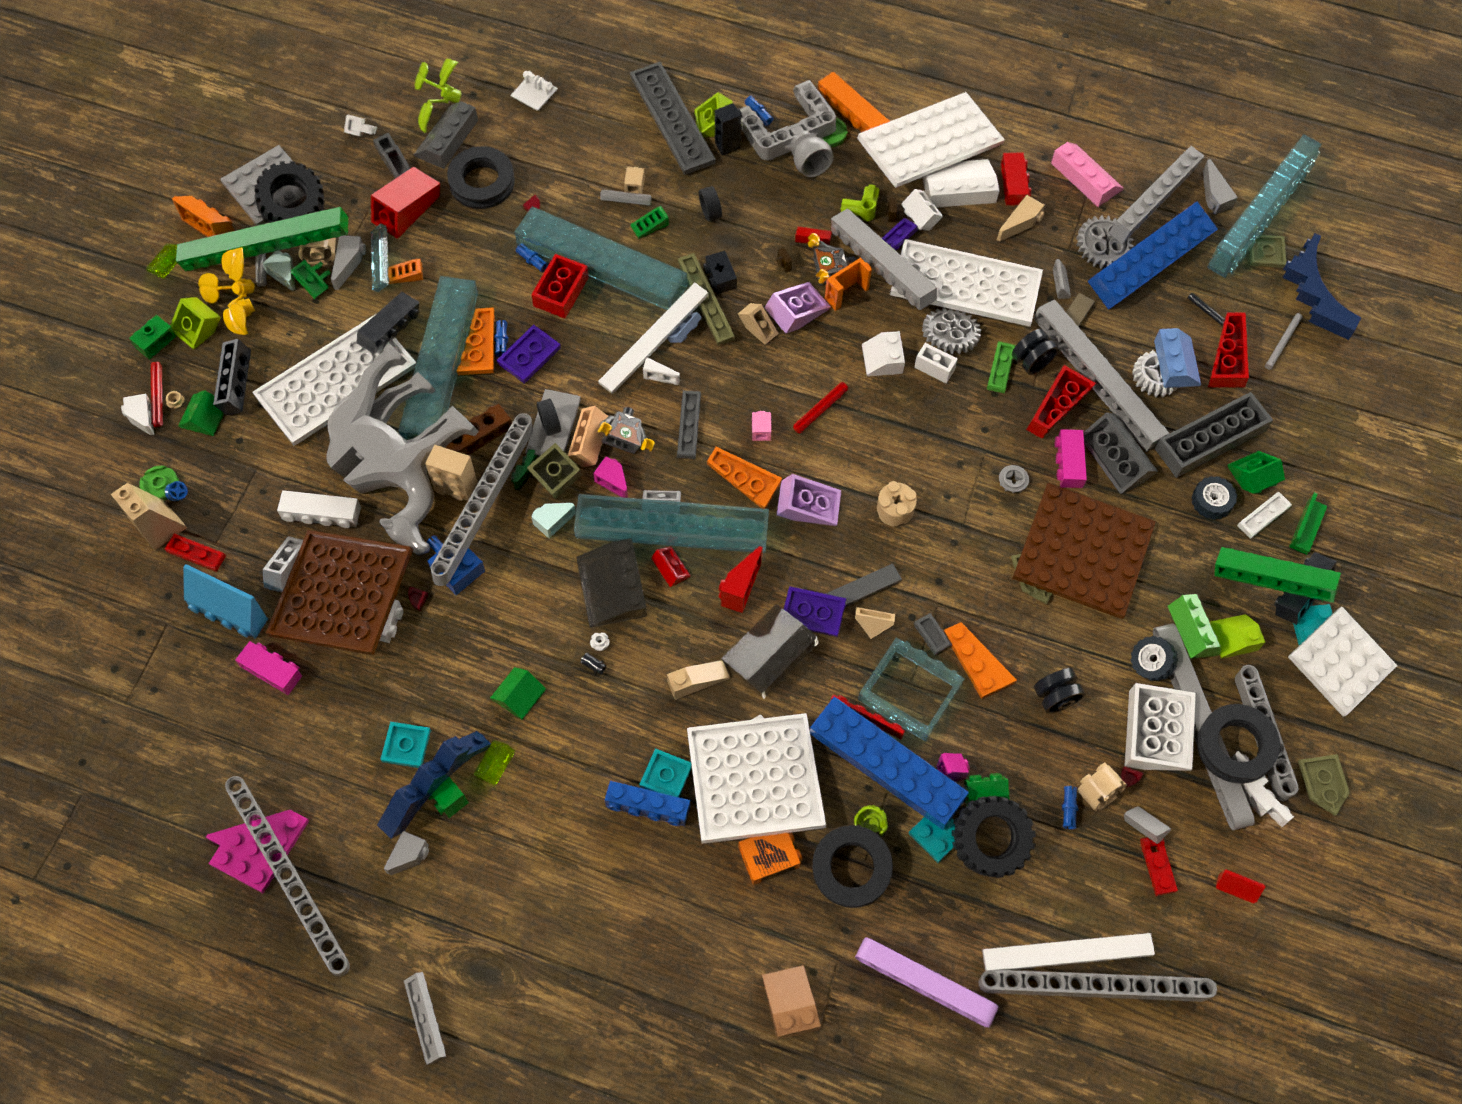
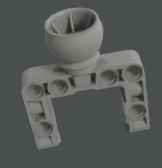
[740,80,836,177]

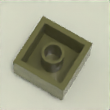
[527,443,583,499]

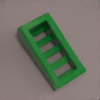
[630,206,669,239]

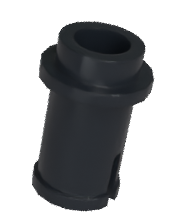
[580,652,607,675]

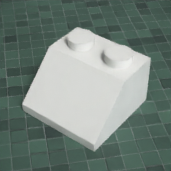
[862,331,905,376]

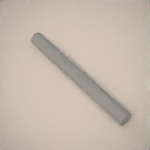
[1265,313,1302,370]

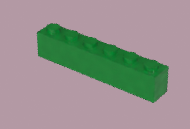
[1215,547,1341,603]

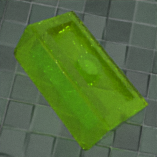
[146,244,177,278]
[474,740,515,785]

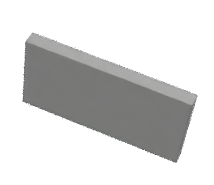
[525,389,581,458]

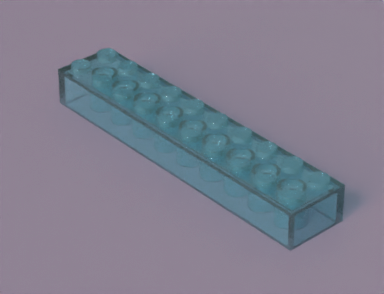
[1207,134,1322,278]
[515,206,688,310]
[398,276,478,441]
[574,494,769,553]

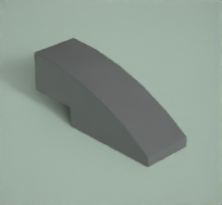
[373,133,411,179]

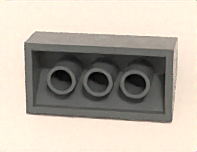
[414,101,478,169]
[1083,413,1158,494]

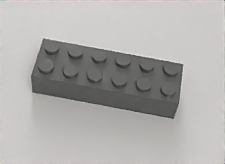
[1155,392,1273,478]

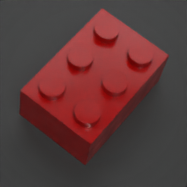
[531,254,589,319]

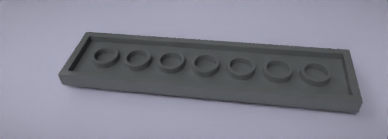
[630,62,715,175]

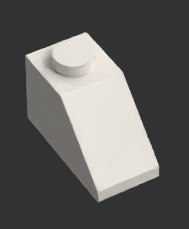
[121,394,154,435]

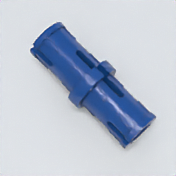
[745,96,773,126]
[516,243,549,273]
[494,320,508,357]
[1062,786,1078,829]

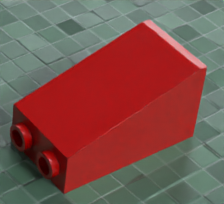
[371,167,440,239]

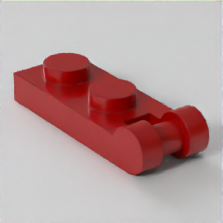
[1140,837,1178,896]

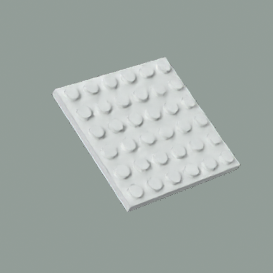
[687,713,826,844]

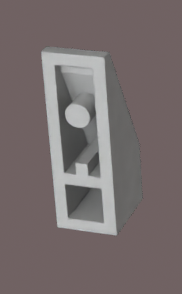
[1203,159,1238,215]
[331,236,366,290]
[263,536,303,592]

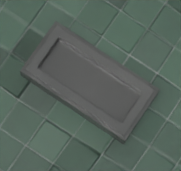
[913,613,952,655]

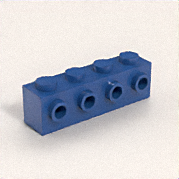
[605,781,690,826]

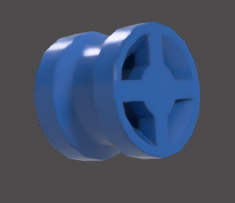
[164,481,188,501]

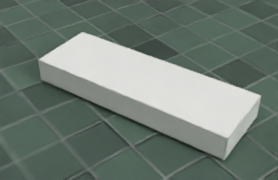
[1237,492,1292,539]

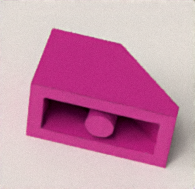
[593,457,628,500]
[936,753,970,782]

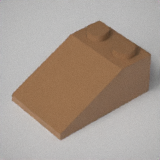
[762,965,821,1040]

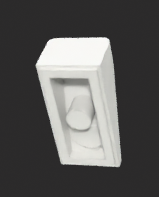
[643,358,680,385]

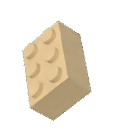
[425,445,478,501]

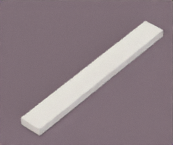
[599,283,709,394]
[982,933,1155,971]

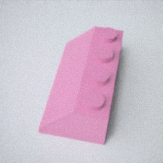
[1051,142,1123,207]

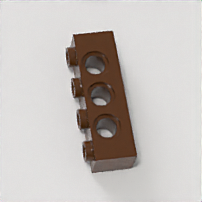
[445,403,512,455]

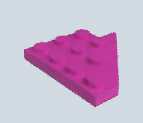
[206,810,309,894]

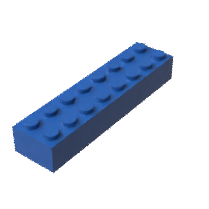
[1088,201,1218,310]
[810,696,969,830]

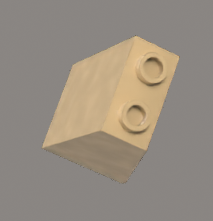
[111,483,187,550]

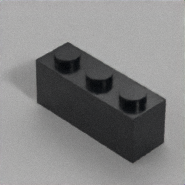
[715,103,742,156]

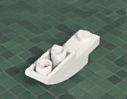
[1231,751,1294,827]

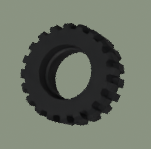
[254,161,324,223]
[951,796,1036,878]

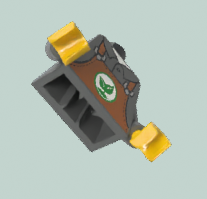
[808,233,856,286]
[597,407,655,454]

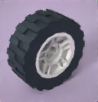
[1191,476,1237,520]
[1131,636,1178,681]

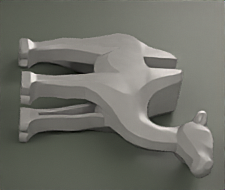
[326,344,479,555]

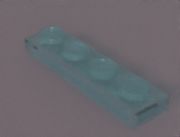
[371,223,389,292]

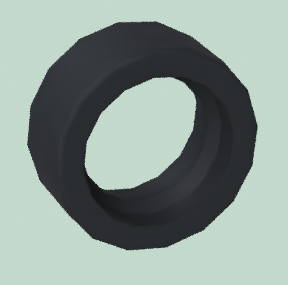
[698,186,722,222]
[536,398,562,436]

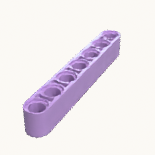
[855,938,999,1028]

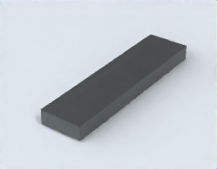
[677,390,701,459]
[826,563,902,607]

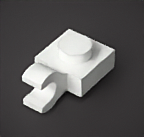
[344,115,377,136]

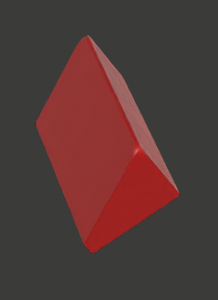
[795,226,832,245]
[652,546,690,587]
[1215,869,1265,904]

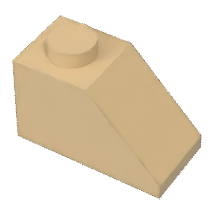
[738,303,778,344]

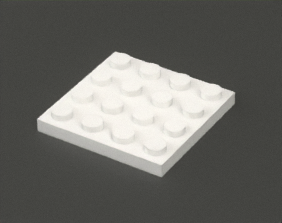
[1288,607,1397,716]

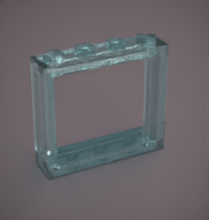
[858,638,965,742]

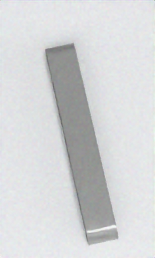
[1235,665,1298,801]

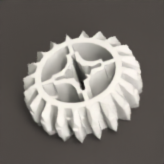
[1132,350,1178,397]

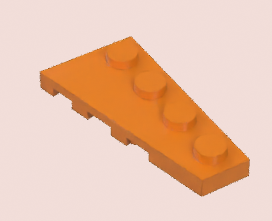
[456,308,495,375]
[707,447,782,511]
[944,622,1017,699]

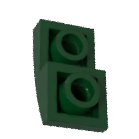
[511,449,537,490]

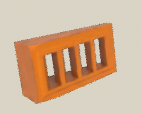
[386,259,423,284]

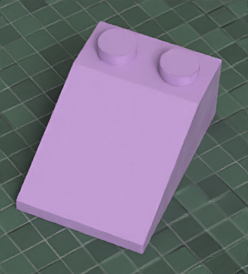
[765,282,831,333]
[777,474,841,526]

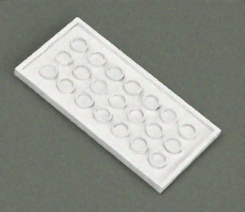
[857,92,1005,188]
[890,239,1043,327]
[253,314,417,446]

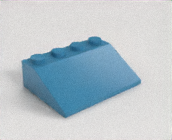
[183,564,268,639]

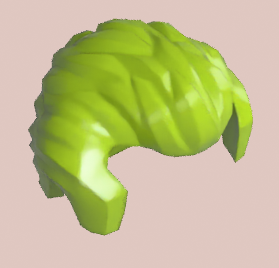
[854,805,888,836]

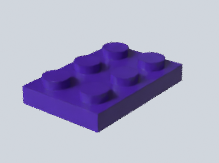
[497,325,561,384]
[780,586,847,637]

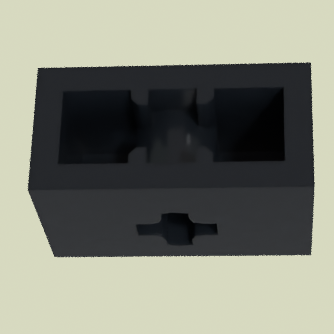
[703,251,737,294]

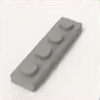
[404,972,446,1065]

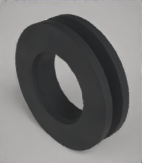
[447,146,515,209]
[1197,704,1280,784]
[813,825,893,908]

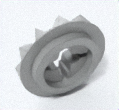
[998,465,1029,493]

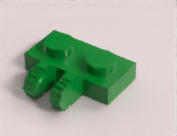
[290,260,331,299]

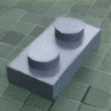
[667,312,702,343]

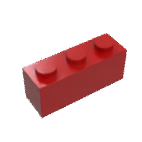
[1001,152,1031,205]

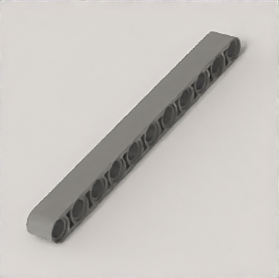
[431,413,533,586]
[1153,623,1254,830]
[225,776,350,977]
[978,970,1217,1002]

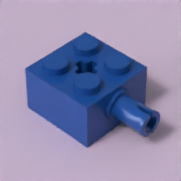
[427,535,485,595]

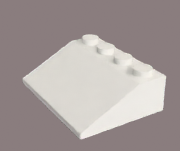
[923,159,999,207]
[1125,683,1195,771]

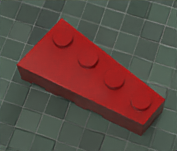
[1208,312,1249,388]
[1026,365,1096,439]

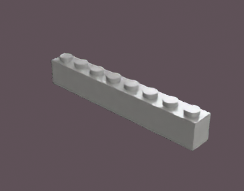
[1109,146,1204,244]
[831,209,937,310]

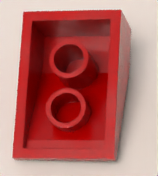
[718,546,763,613]

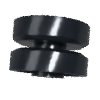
[1011,329,1059,375]
[1034,668,1086,714]

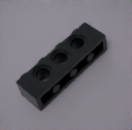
[213,339,251,416]

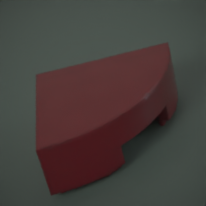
[523,195,540,218]
[408,586,429,612]
[1120,766,1143,788]

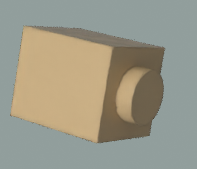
[624,167,645,194]

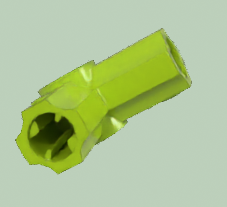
[841,185,879,221]

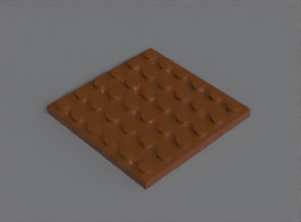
[1012,483,1156,620]
[266,530,413,655]

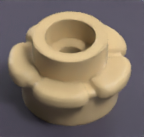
[166,391,184,409]

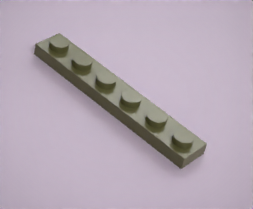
[678,253,735,346]

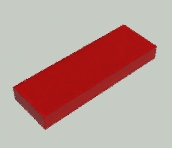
[164,533,226,572]

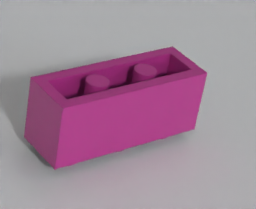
[1055,429,1087,488]
[235,641,302,695]

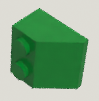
[1228,451,1285,494]

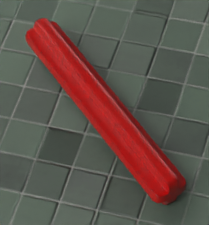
[151,361,163,427]
[793,382,848,433]

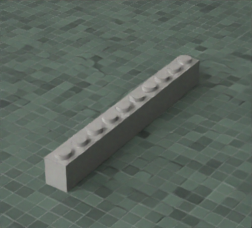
[1033,300,1169,452]

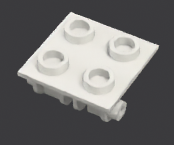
[511,71,558,111]

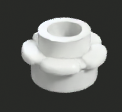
[590,633,610,651]

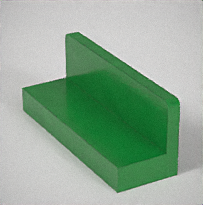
[1289,492,1327,555]

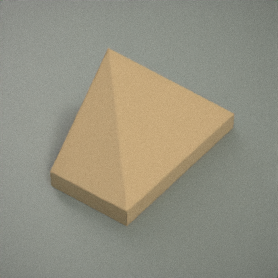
[855,607,895,639]

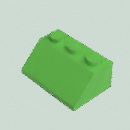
[1168,594,1221,659]

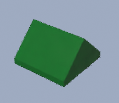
[178,390,224,436]
[490,667,546,720]

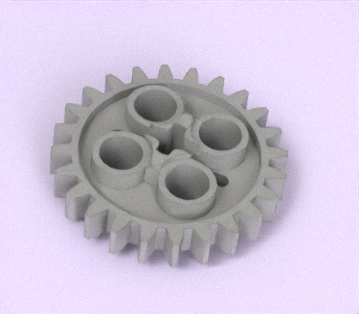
[1076,215,1134,269]
[922,307,981,354]

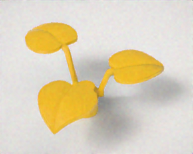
[198,248,255,335]

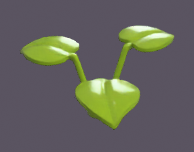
[415,59,461,133]

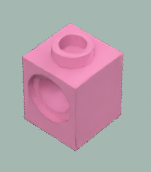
[752,411,771,441]

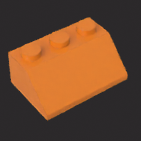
[172,196,234,237]

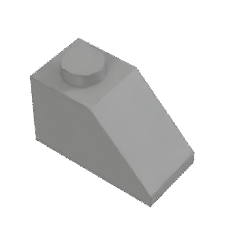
[384,831,429,875]

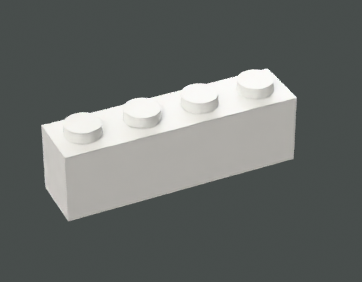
[277,490,361,528]

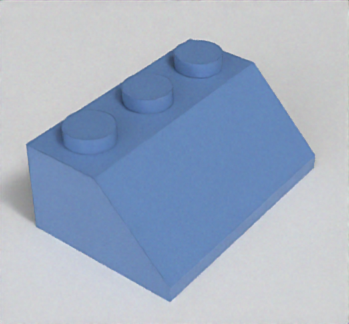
[1154,328,1201,388]

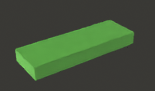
[987,341,1016,393]

